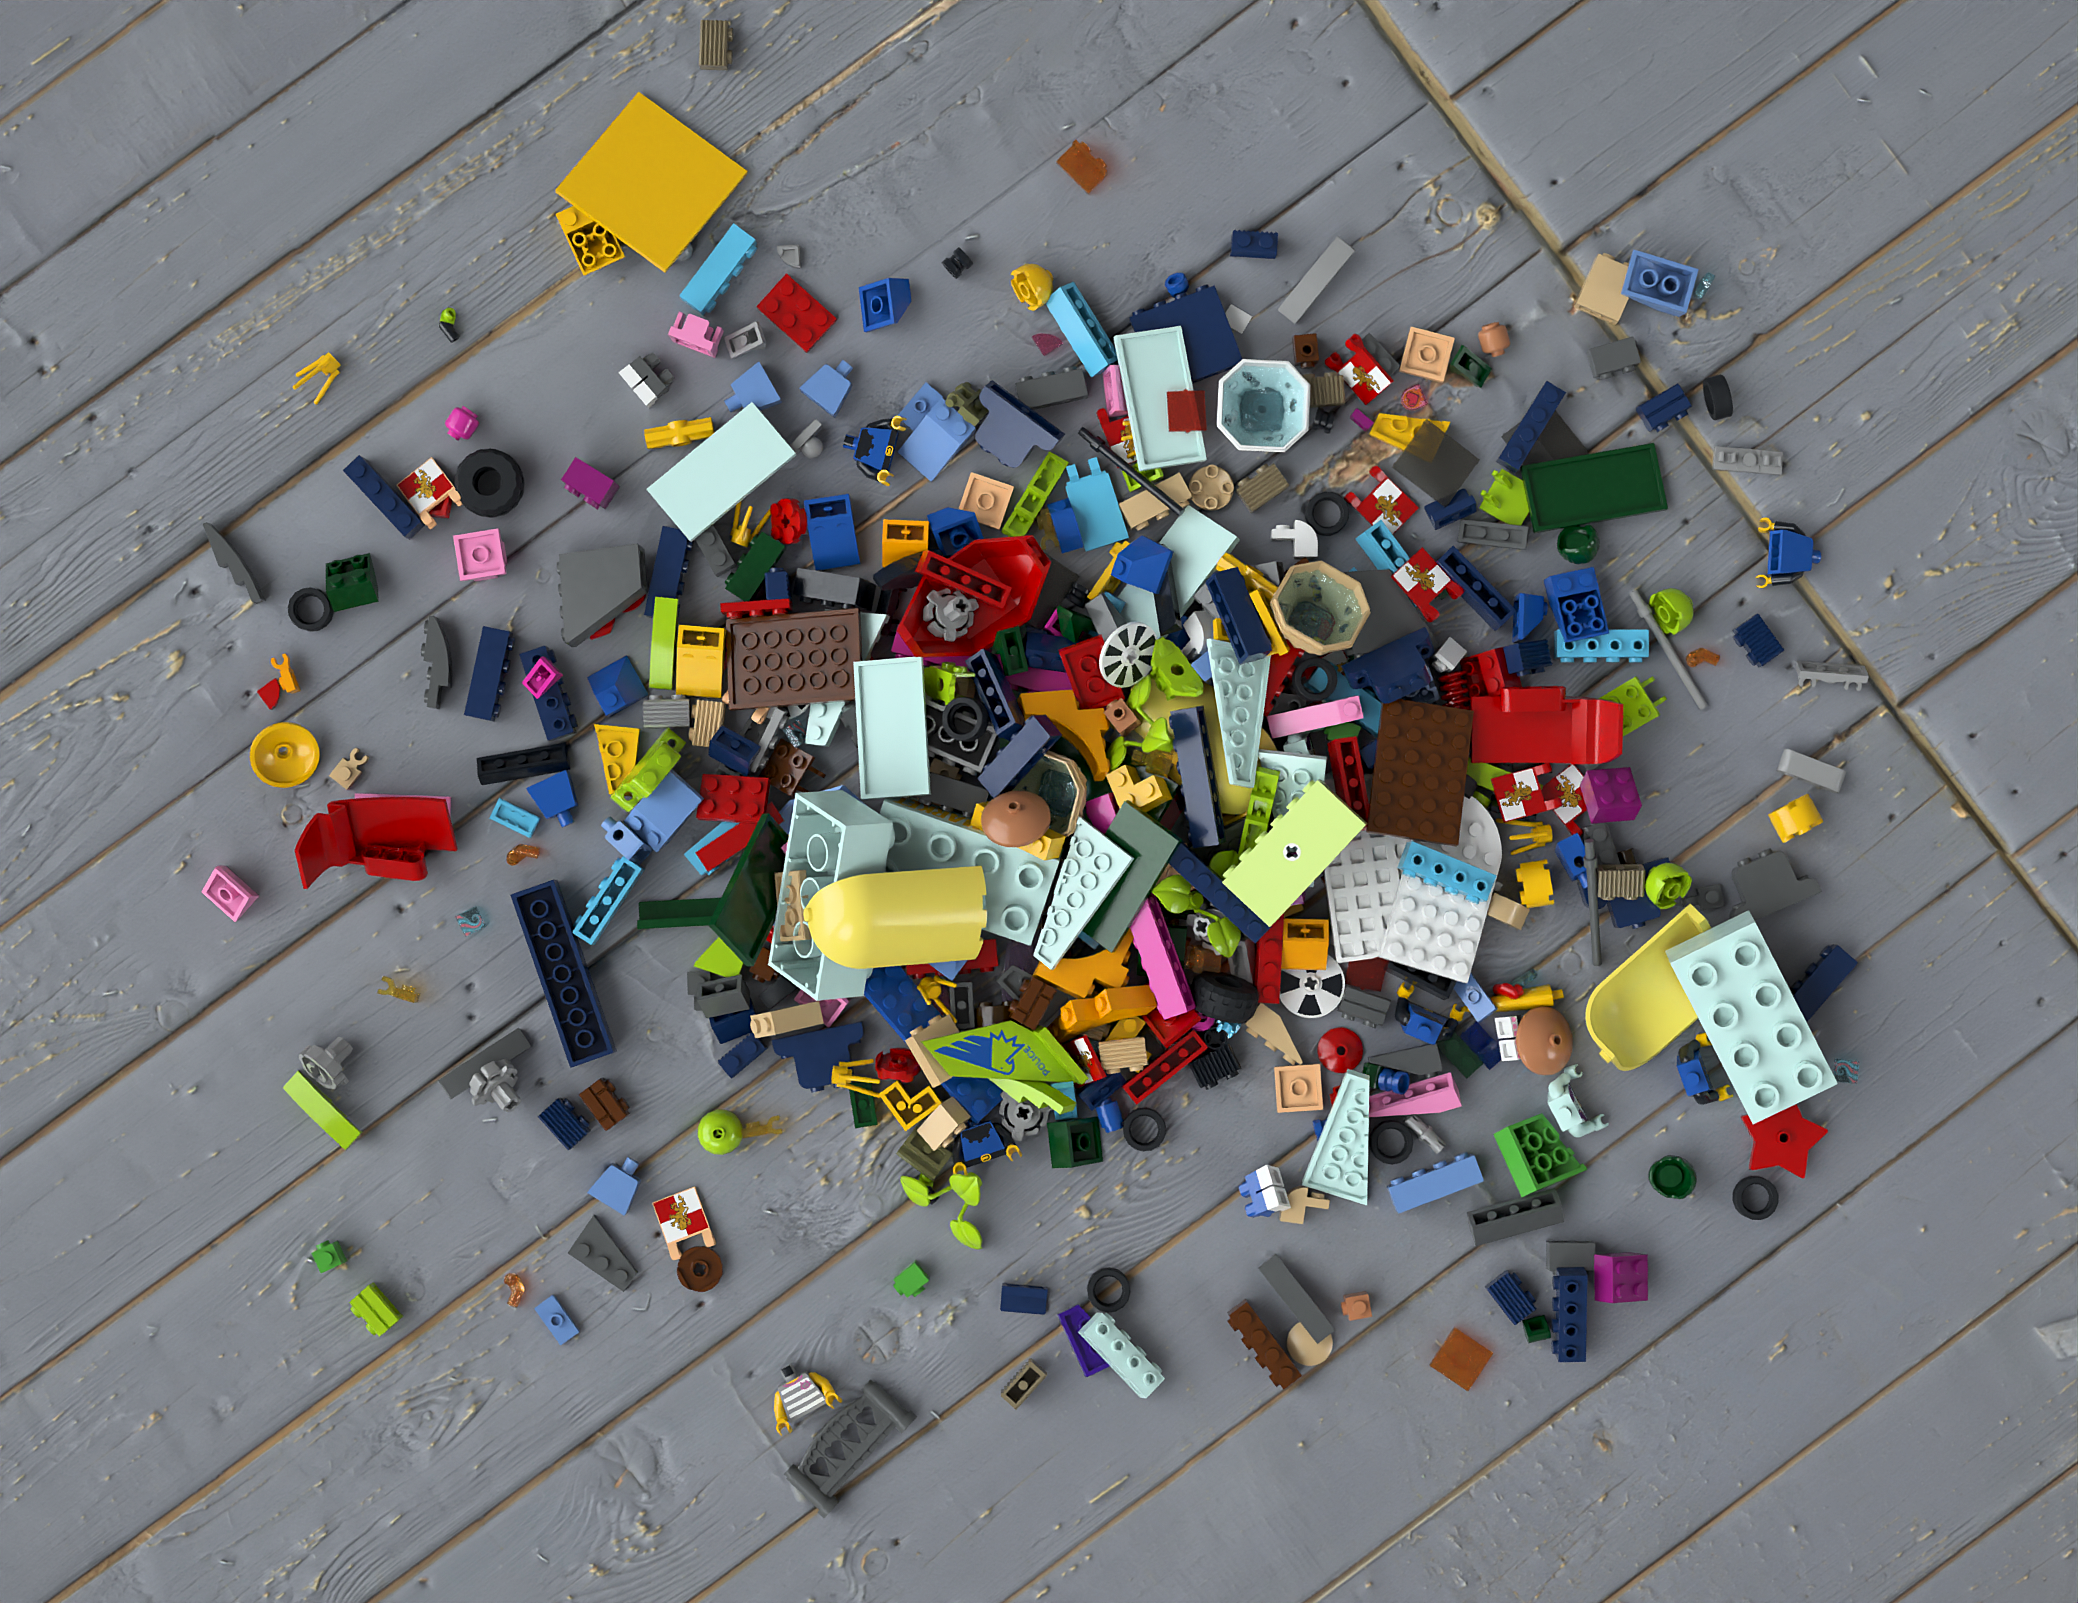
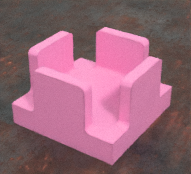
[668,311,724,358]
[453,528,508,581]

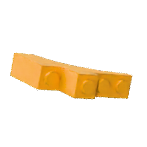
[1017,690,1111,781]
[1032,928,1134,999]
[1047,985,1157,1045]

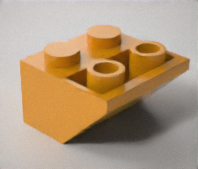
[882,519,930,568]
[1281,918,1329,970]

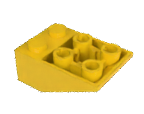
[556,206,625,276]
[676,625,726,698]

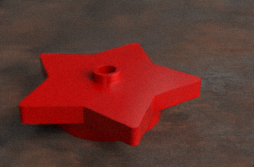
[1741,1104,1828,1178]

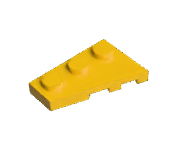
[1369,413,1450,464]
[594,724,640,797]

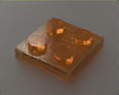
[1429,1327,1493,1391]

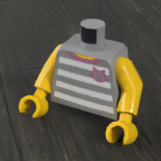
[774,1363,843,1436]

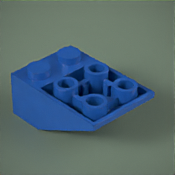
[804,494,860,571]
[1543,567,1609,643]

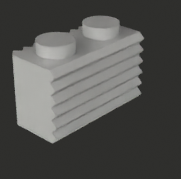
[643,695,691,728]

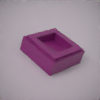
[1350,408,1374,432]

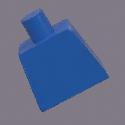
[526,770,578,828]
[1555,833,1588,889]

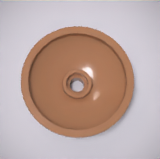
[981,790,1051,847]
[1516,1006,1573,1075]

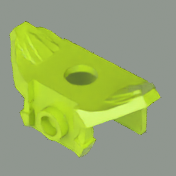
[1150,637,1204,701]
[924,662,975,705]

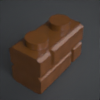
[1008,976,1057,1031]
[579,1078,630,1131]

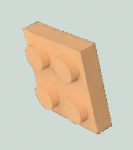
[1399,327,1455,383]
[959,472,1014,530]
[1274,1064,1323,1113]

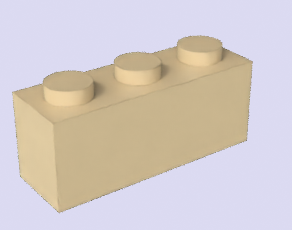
[1119,472,1192,531]

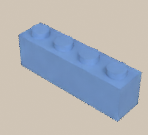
[1387,1152,1484,1214]

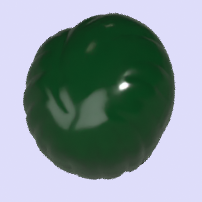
[1557,525,1600,565]
[1648,1155,1697,1200]

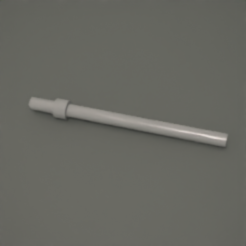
[1629,589,1708,710]

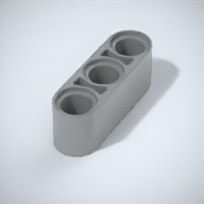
[1776,749,1846,794]

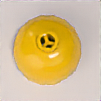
[1011,264,1053,311]

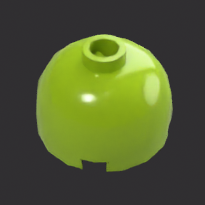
[1649,588,1693,635]
[1645,863,1692,909]
[697,1109,743,1155]

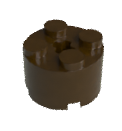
[974,1001,1021,1029]

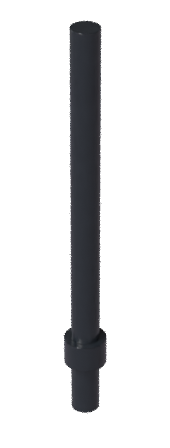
[1078,427,1185,517]

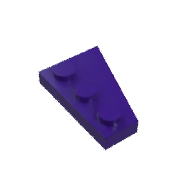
[1057,1304,1110,1377]

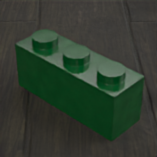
[725,532,787,602]

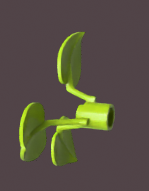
[1106,674,1174,773]
[1151,850,1241,958]
[900,1172,983,1249]

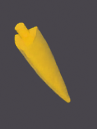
[1461,984,1564,1012]

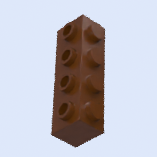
[1227,1299,1302,1389]

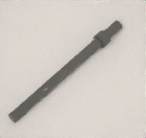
[1583,839,1602,966]

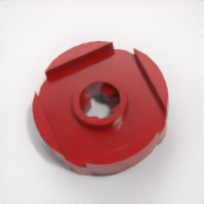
[770,498,807,544]
[875,1048,921,1083]

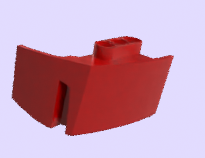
[1471,686,1624,764]
[294,797,458,889]

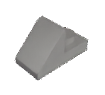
[724,321,766,359]

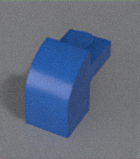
[1047,498,1084,554]

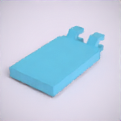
[1065,457,1129,552]

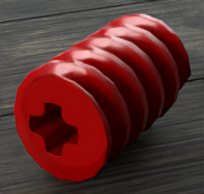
[1438,671,1471,710]

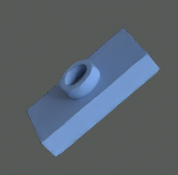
[898,383,943,431]
[1454,973,1498,1023]
[534,1294,580,1346]

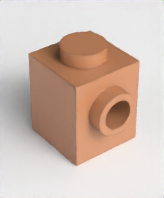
[1103,698,1142,737]
[1341,1291,1372,1321]

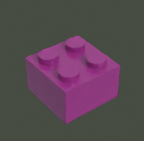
[561,457,620,510]
[1580,767,1642,824]
[1594,1252,1648,1303]

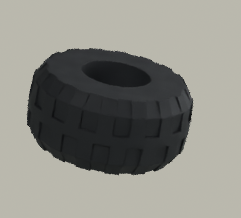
[454,448,525,518]
[1190,970,1259,1024]

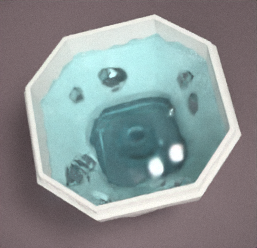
[1217,359,1311,452]

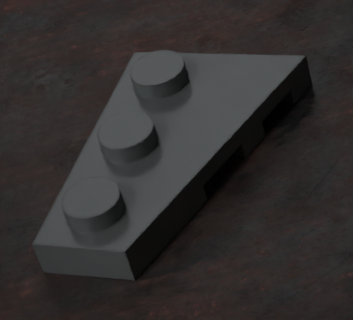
[995,965,1076,1028]
[568,1215,638,1292]

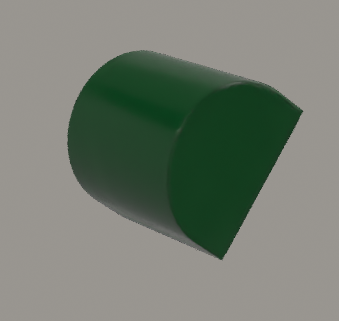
[1362,1062,1384,1089]
[1522,1315,1551,1344]

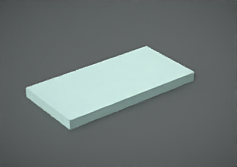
[1113,326,1207,471]
[647,402,796,542]
[1118,505,1240,639]
[853,657,931,800]

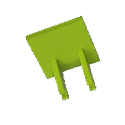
[1479,469,1529,526]
[1598,676,1667,736]

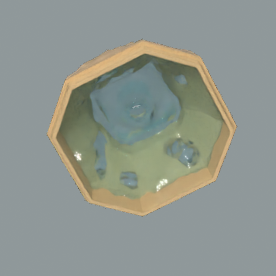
[1270,560,1371,656]
[1012,750,1087,838]

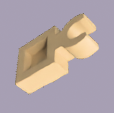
[329,748,369,790]

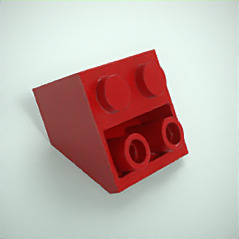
[1460,646,1522,700]

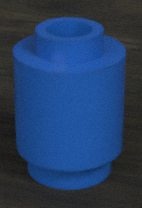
[1095,1097,1124,1133]

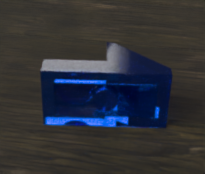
[1459,1021,1502,1070]

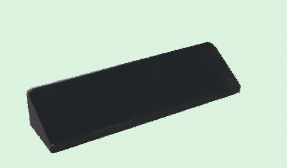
[1153,544,1183,636]
[476,742,570,785]

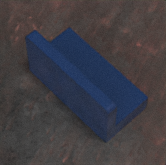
[1424,488,1477,530]
[708,725,761,776]
[709,997,756,1044]
[1077,1070,1127,1111]
[1000,1283,1048,1315]

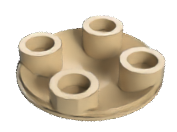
[1189,465,1234,511]
[1287,1322,1333,1366]

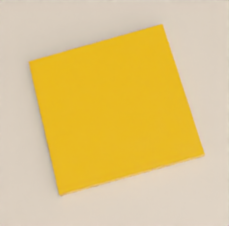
[555,92,748,273]

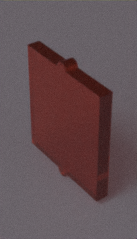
[1166,389,1207,434]
[1345,957,1387,992]

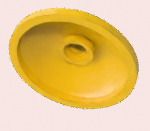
[250,722,320,788]

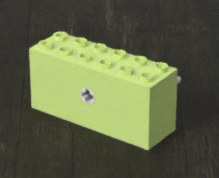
[1222,779,1368,927]

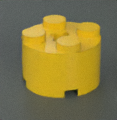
[1768,794,1824,843]
[1515,859,1554,909]

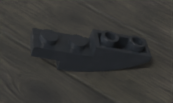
[873,549,952,591]

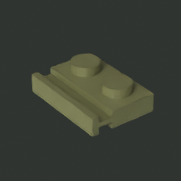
[896,1126,952,1181]

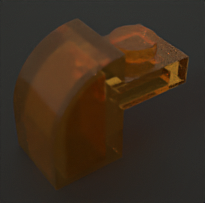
[1184,945,1222,973]

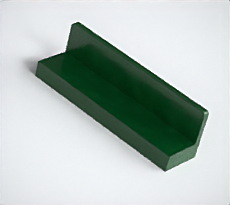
[637,898,721,929]

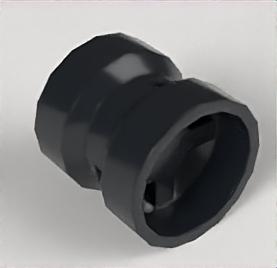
[942,247,973,279]
[1203,1025,1227,1050]

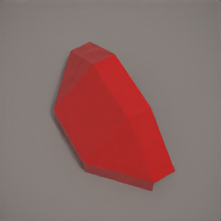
[896,535,1051,657]

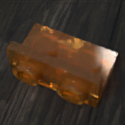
[1056,139,1108,195]

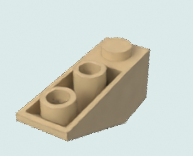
[1244,1003,1303,1065]

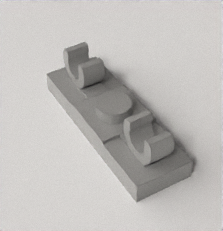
[1712,446,1783,476]
[1795,661,1869,691]

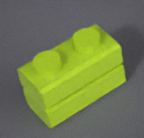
[349,1282,403,1337]

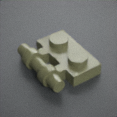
[945,382,989,426]

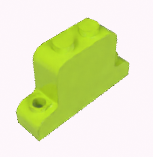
[609,727,686,812]

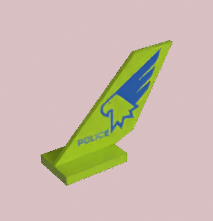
[921,1020,1089,1084]

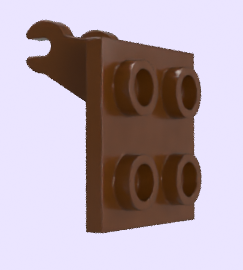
[759,738,826,797]

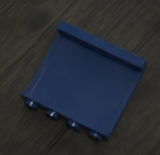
[1129,284,1242,384]

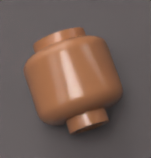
[1478,322,1510,357]

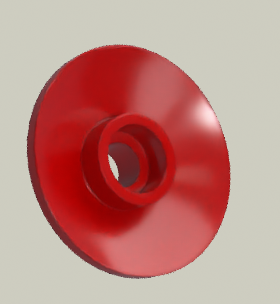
[1317,1027,1363,1073]

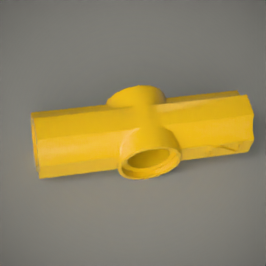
[644,417,715,449]
[1216,553,1278,607]

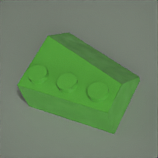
[1493,1113,1588,1197]

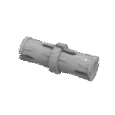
[1403,1114,1446,1154]

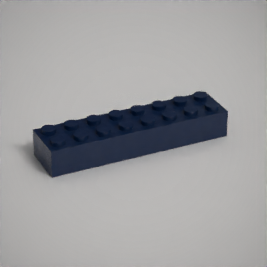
[510,879,617,1068]

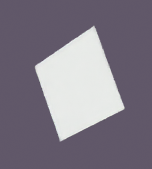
[1225,304,1252,334]

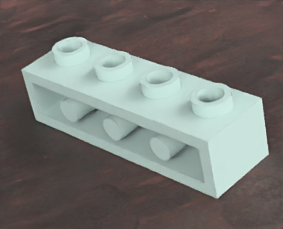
[1078,1313,1165,1398]

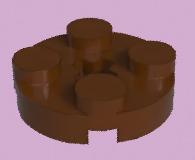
[677,1246,723,1292]

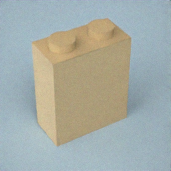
[1574,253,1629,325]
[750,1001,824,1038]
[905,1014,959,1088]

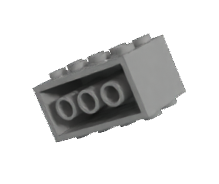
[925,694,998,776]

